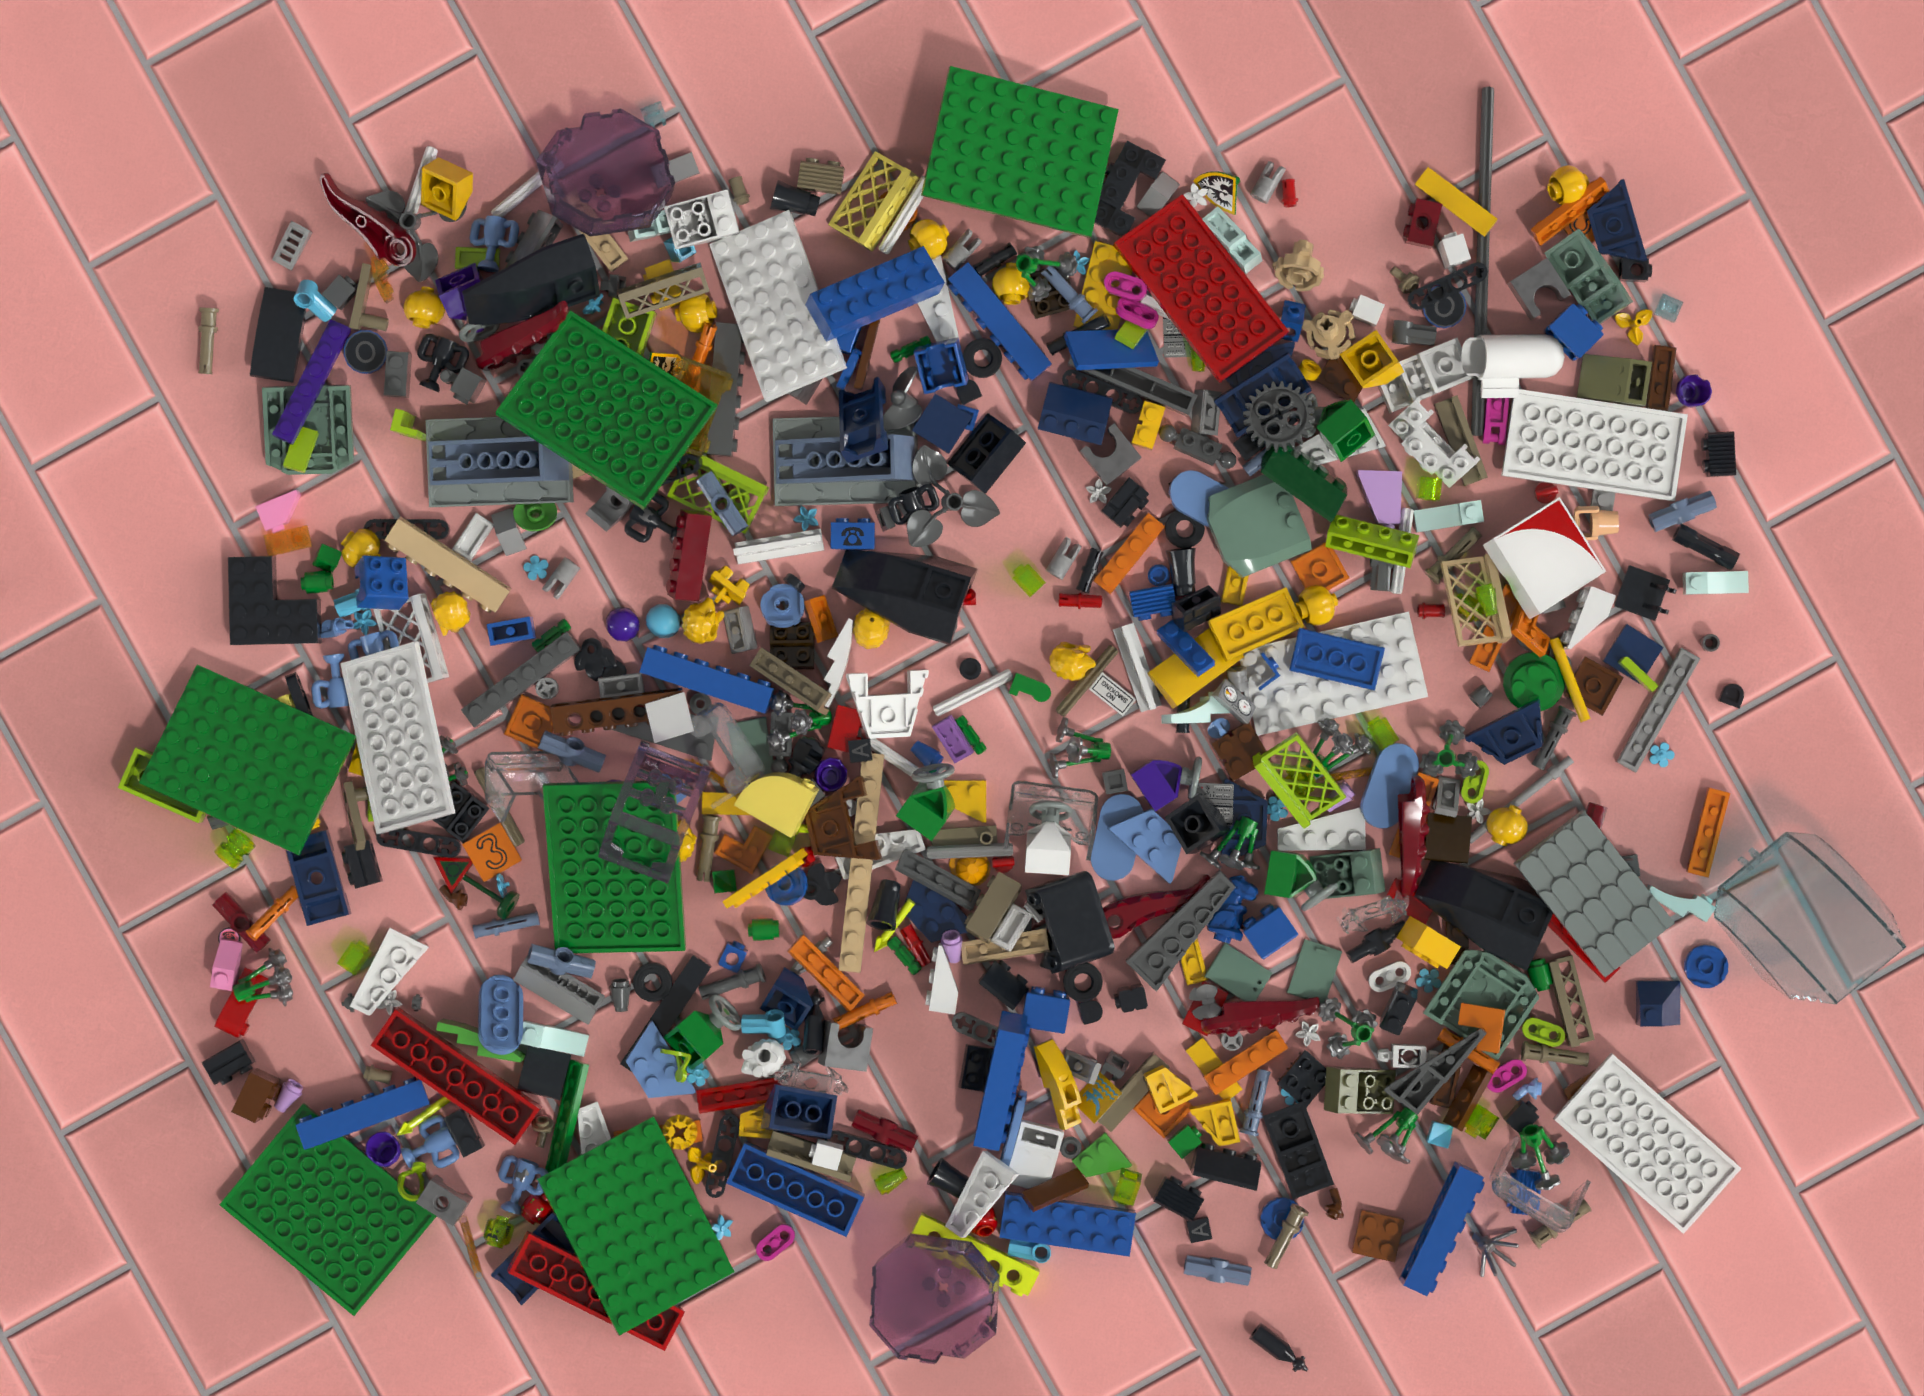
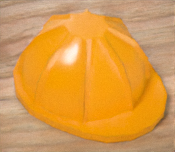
[949,857,991,886]

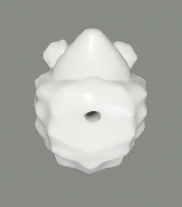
[741,1039,786,1078]

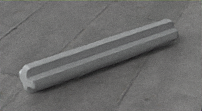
[927,843,1013,859]

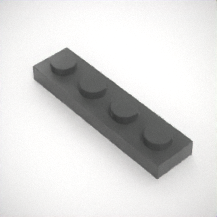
[895,849,981,911]

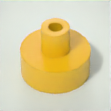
[1298,359,1321,381]

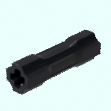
[1672,524,1740,570]

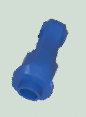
[1207,875,1259,944]

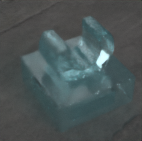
[641,101,666,130]
[1654,294,1683,323]

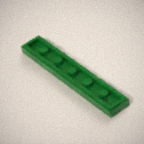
[545,1059,589,1173]

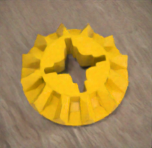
[662,1114,697,1150]

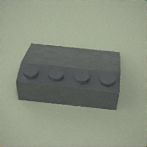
[505,210,563,268]

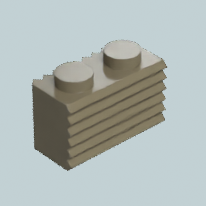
[797,158,845,195]

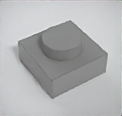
[1590,490,1616,511]

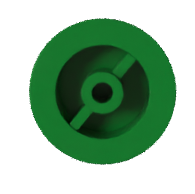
[1503,652,1565,711]

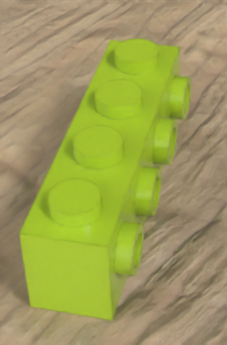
[1325,515,1419,568]

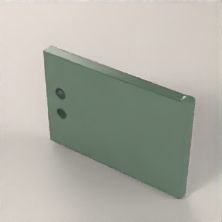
[726,717,773,780]
[1286,939,1342,1004]
[1204,943,1273,1001]

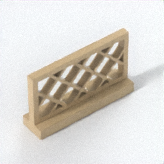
[1440,554,1512,647]

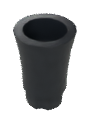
[770,180,820,216]
[1166,548,1196,596]
[866,879,901,931]
[927,1158,969,1199]

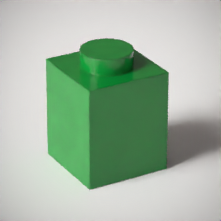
[1167,1124,1202,1159]

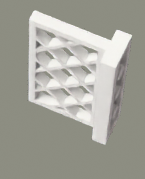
[733,529,824,565]
[374,593,449,683]
[1113,623,1161,712]

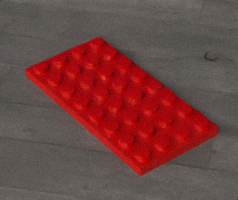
[1113,194,1289,383]

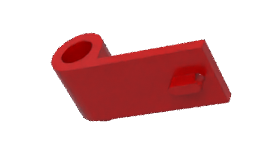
[214,967,268,1038]

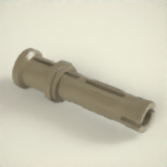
[198,307,219,374]
[1424,527,1482,585]
[696,814,722,882]
[1521,1041,1589,1067]
[1528,1199,1592,1249]
[1264,1204,1309,1269]

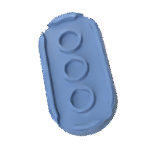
[1169,470,1229,528]
[1360,743,1419,828]
[1091,794,1143,881]
[478,975,523,1055]
[1000,1090,1027,1166]

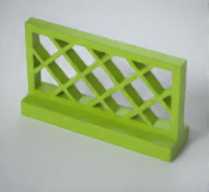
[667,449,769,534]
[1252,732,1346,829]

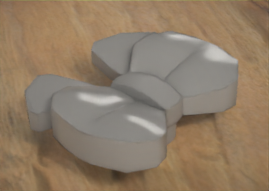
[1189,984,1222,1020]

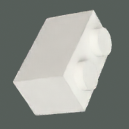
[1437,232,1471,269]

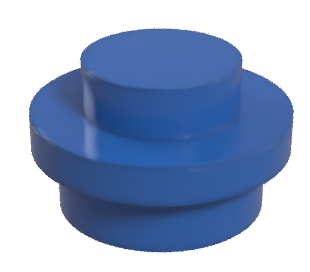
[1148,564,1170,586]

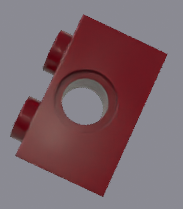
[1403,198,1442,249]

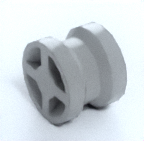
[535,677,559,699]
[1220,1031,1243,1051]

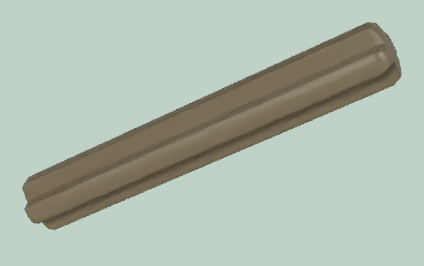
[1056,645,1118,717]
[474,767,525,847]

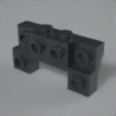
[1094,141,1166,237]

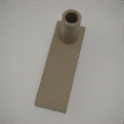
[349,263,389,331]
[342,781,369,851]
[932,825,998,846]

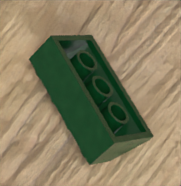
[1261,445,1347,522]

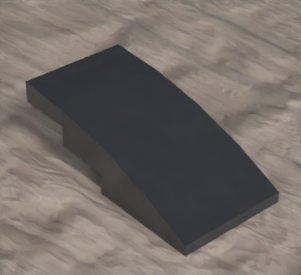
[250,287,307,383]
[1262,1101,1334,1200]

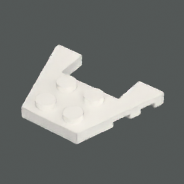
[846,669,929,739]

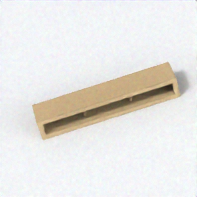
[384,517,512,613]

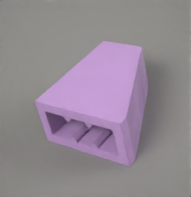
[1356,470,1402,529]

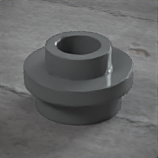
[690,693,712,715]
[1060,1136,1081,1159]

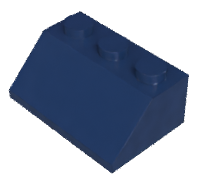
[1038,382,1113,445]
[761,1084,838,1139]

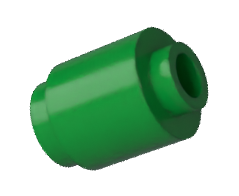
[301,570,334,594]
[748,918,779,941]
[1527,958,1553,992]

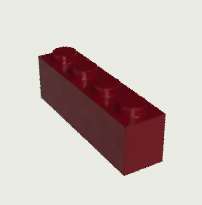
[666,509,712,601]

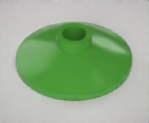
[513,503,557,531]

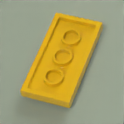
[1073,241,1132,330]
[1207,587,1305,662]
[722,848,808,909]

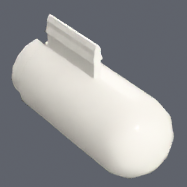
[1461,334,1565,398]

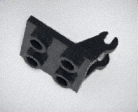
[1614,565,1677,621]

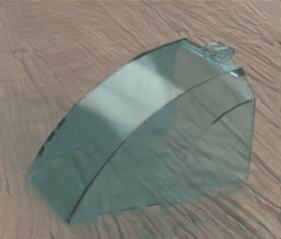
[1714,832,1906,1004]

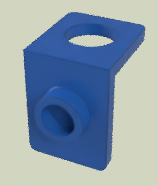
[1281,300,1306,342]
[1258,652,1280,690]
[718,940,748,973]

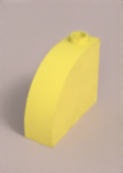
[734,772,819,838]

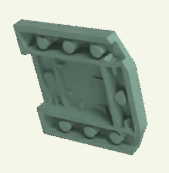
[262,385,354,475]
[1207,475,1312,578]
[1423,949,1539,1060]

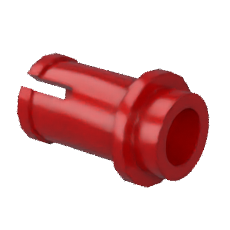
[1281,179,1298,207]
[1417,602,1445,619]

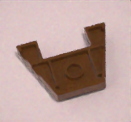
[805,776,882,860]

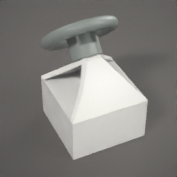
[1025,800,1073,875]

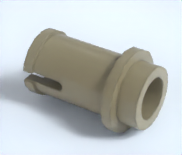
[728,176,750,206]
[364,1064,392,1085]

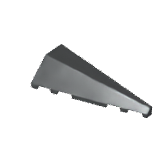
[1384,1028,1487,1115]

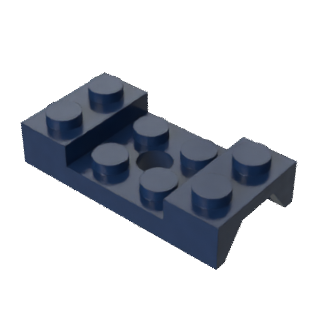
[1214,352,1312,438]
[838,377,888,463]
[286,829,352,926]
[491,1212,575,1306]

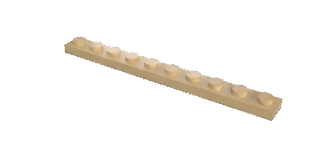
[839,753,884,973]

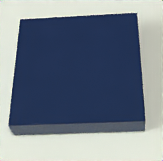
[912,394,972,454]
[1602,624,1664,684]

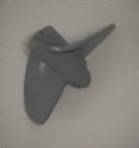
[883,366,922,430]

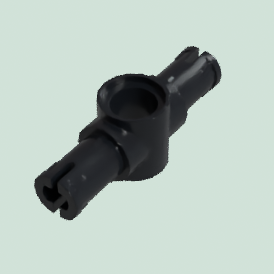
[1346,920,1405,963]

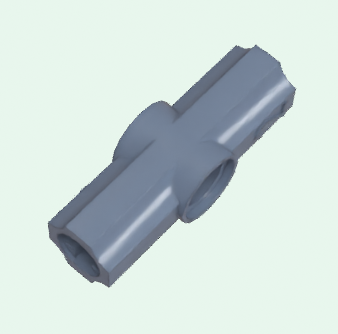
[696,471,748,536]
[1648,491,1717,532]
[538,731,606,773]
[527,944,596,979]
[1183,1255,1252,1286]

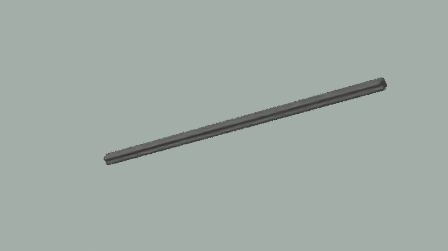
[1471,87,1494,436]

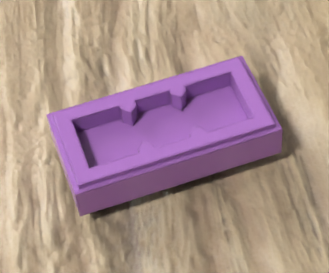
[932,715,974,764]

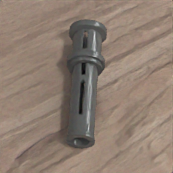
[1531,705,1577,771]
[699,963,766,1000]

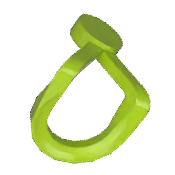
[660,1049,691,1083]
[398,1161,426,1201]

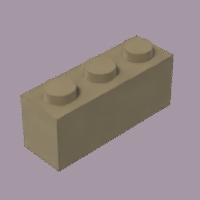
[964,872,1022,944]

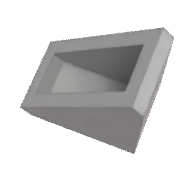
[1137,172,1180,217]
[491,508,527,556]

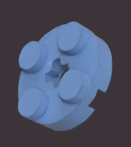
[760,584,805,628]

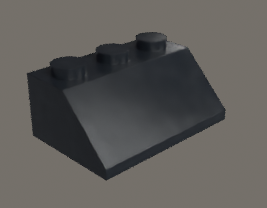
[947,413,1026,494]
[1190,1142,1261,1191]

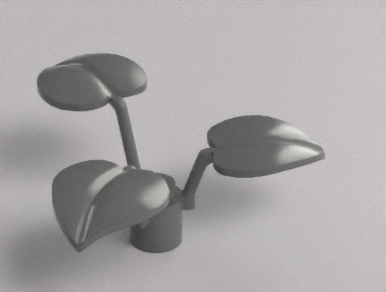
[366,191,467,282]
[907,445,1000,547]

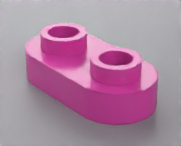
[1104,271,1147,301]
[1115,298,1159,329]
[1487,1059,1527,1093]
[756,1224,795,1261]

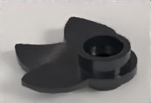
[574,638,617,681]
[804,863,842,906]

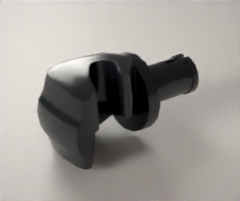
[788,735,825,778]

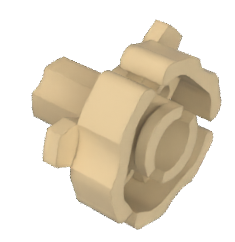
[1272,240,1324,291]
[1302,310,1356,360]

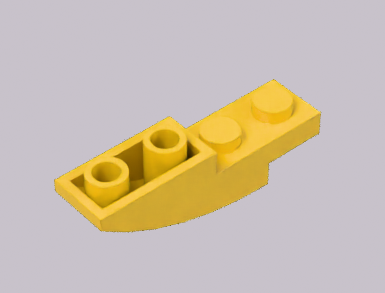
[1034,1039,1082,1130]

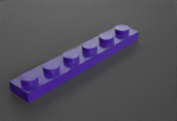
[272,319,351,445]

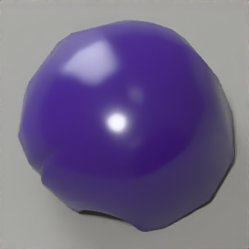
[1676,374,1712,408]
[606,607,640,642]
[814,758,847,792]
[366,1132,401,1167]

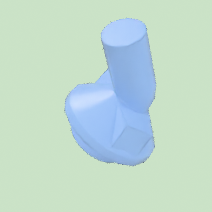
[1512,1078,1542,1101]

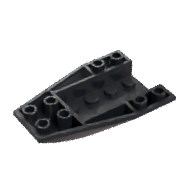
[462,233,600,325]
[832,550,977,645]
[1414,860,1553,971]

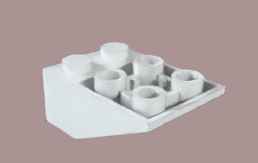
[664,190,740,249]
[1561,586,1616,650]
[925,943,958,1015]
[1009,1119,1064,1189]

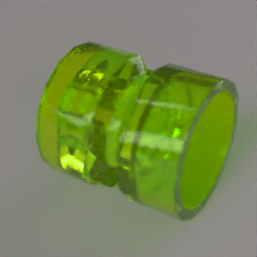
[214,828,256,869]

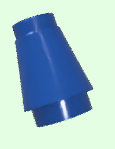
[910,740,944,766]

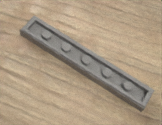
[1616,648,1701,773]

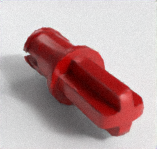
[1059,592,1103,609]
[900,924,931,967]

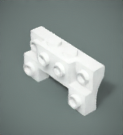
[1388,397,1480,488]

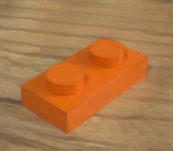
[804,595,838,643]

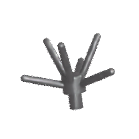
[1472,1229,1519,1277]

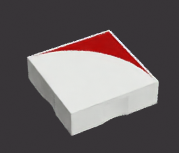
[1483,497,1606,619]

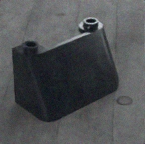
[1025,871,1114,974]

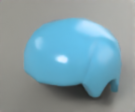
[645,604,681,638]

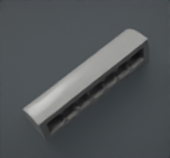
[513,957,605,1025]

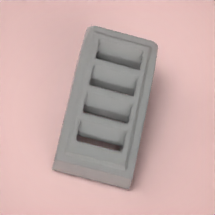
[272,221,313,271]

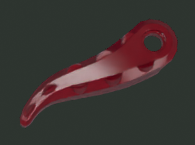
[320,173,416,267]
[475,301,568,371]
[1398,776,1430,898]
[1103,874,1211,939]
[1201,997,1320,1037]

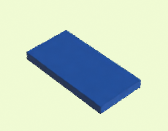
[1064,329,1159,370]
[1289,628,1385,691]

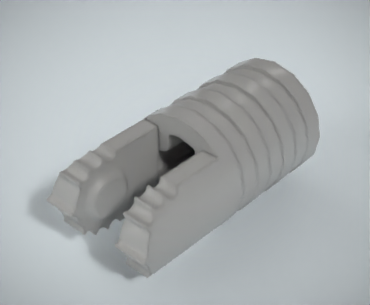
[1250,161,1286,204]
[942,228,982,271]
[1046,537,1082,580]
[542,557,580,600]
[1227,666,1250,701]

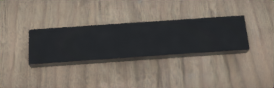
[620,955,711,1073]

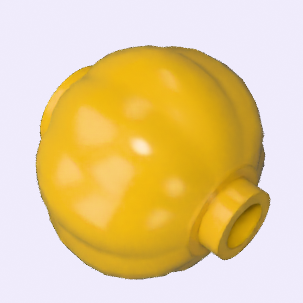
[1547,165,1589,205]
[908,219,949,259]
[992,263,1031,305]
[403,286,445,329]
[675,293,717,333]
[341,529,381,568]
[1296,585,1338,626]
[1486,804,1528,846]

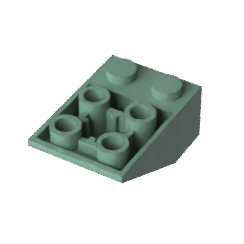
[1310,848,1385,899]

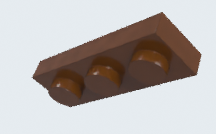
[1442,1064,1493,1132]

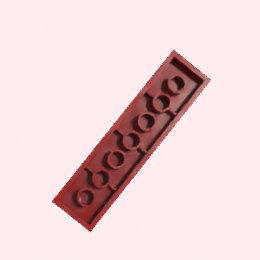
[370,1007,543,1145]
[507,1231,685,1351]

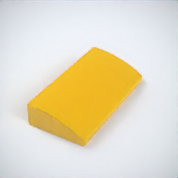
[1147,628,1244,709]

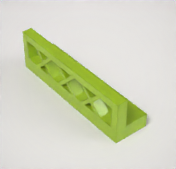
[390,408,427,441]

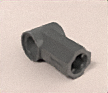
[1391,320,1437,346]
[1370,558,1393,591]

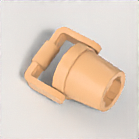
[1572,506,1619,540]

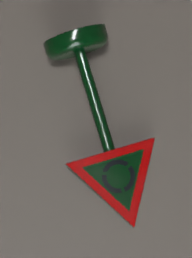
[433,857,520,920]

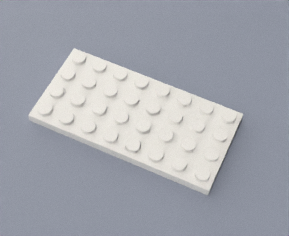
[709,210,847,402]
[1501,389,1688,501]
[1240,611,1428,736]
[340,642,455,834]
[1553,1053,1742,1234]

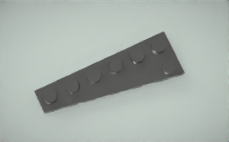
[591,706,718,761]
[1126,870,1236,991]

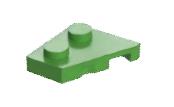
[1072,1132,1132,1178]

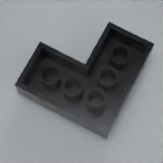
[228,556,322,645]

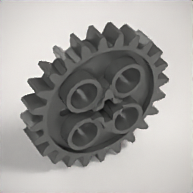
[1243,381,1315,453]

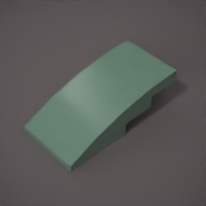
[1544,229,1633,324]

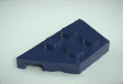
[1587,179,1648,261]
[1225,341,1295,392]
[1465,699,1543,765]
[1221,779,1268,863]
[904,880,967,943]

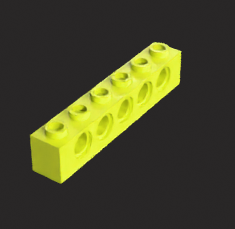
[910,1212,1040,1297]

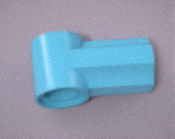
[294,279,337,322]
[333,588,370,618]
[741,1009,786,1039]
[1007,1239,1051,1263]

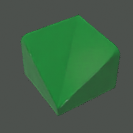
[312,544,342,573]
[712,869,737,894]

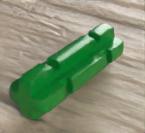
[890,336,931,363]
[532,619,571,652]
[955,715,987,755]
[887,936,922,975]

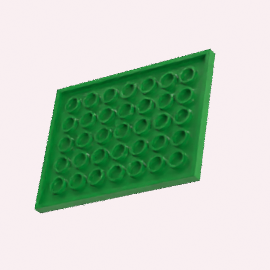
[921,66,1119,238]
[496,310,718,510]
[139,664,356,856]
[543,780,686,953]
[219,1103,437,1316]
[537,1116,735,1336]

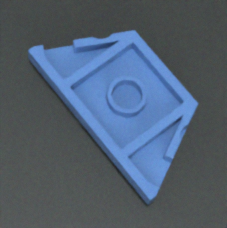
[1107,809,1182,884]
[626,1020,696,1098]

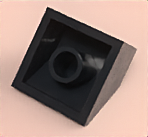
[1165,794,1230,854]
[978,960,1029,1010]

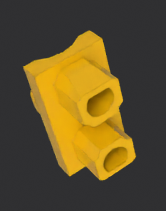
[708,566,750,605]

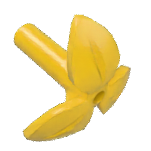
[1615,309,1653,346]
[687,1147,722,1184]

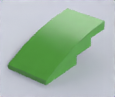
[436,1018,526,1062]

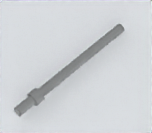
[1470,755,1574,844]

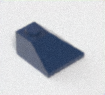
[759,967,813,1031]
[1636,981,1680,1027]

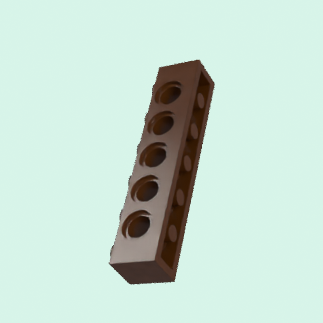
[550,687,683,736]

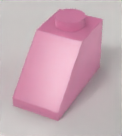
[255,490,301,533]
[210,938,243,991]

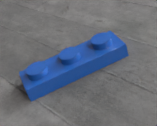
[1157,620,1215,677]

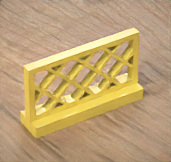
[828,151,920,252]

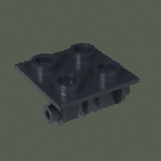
[1277,1050,1326,1108]

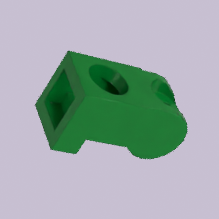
[1008,673,1051,702]

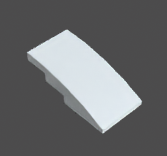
[1378,337,1474,413]
[824,618,854,708]

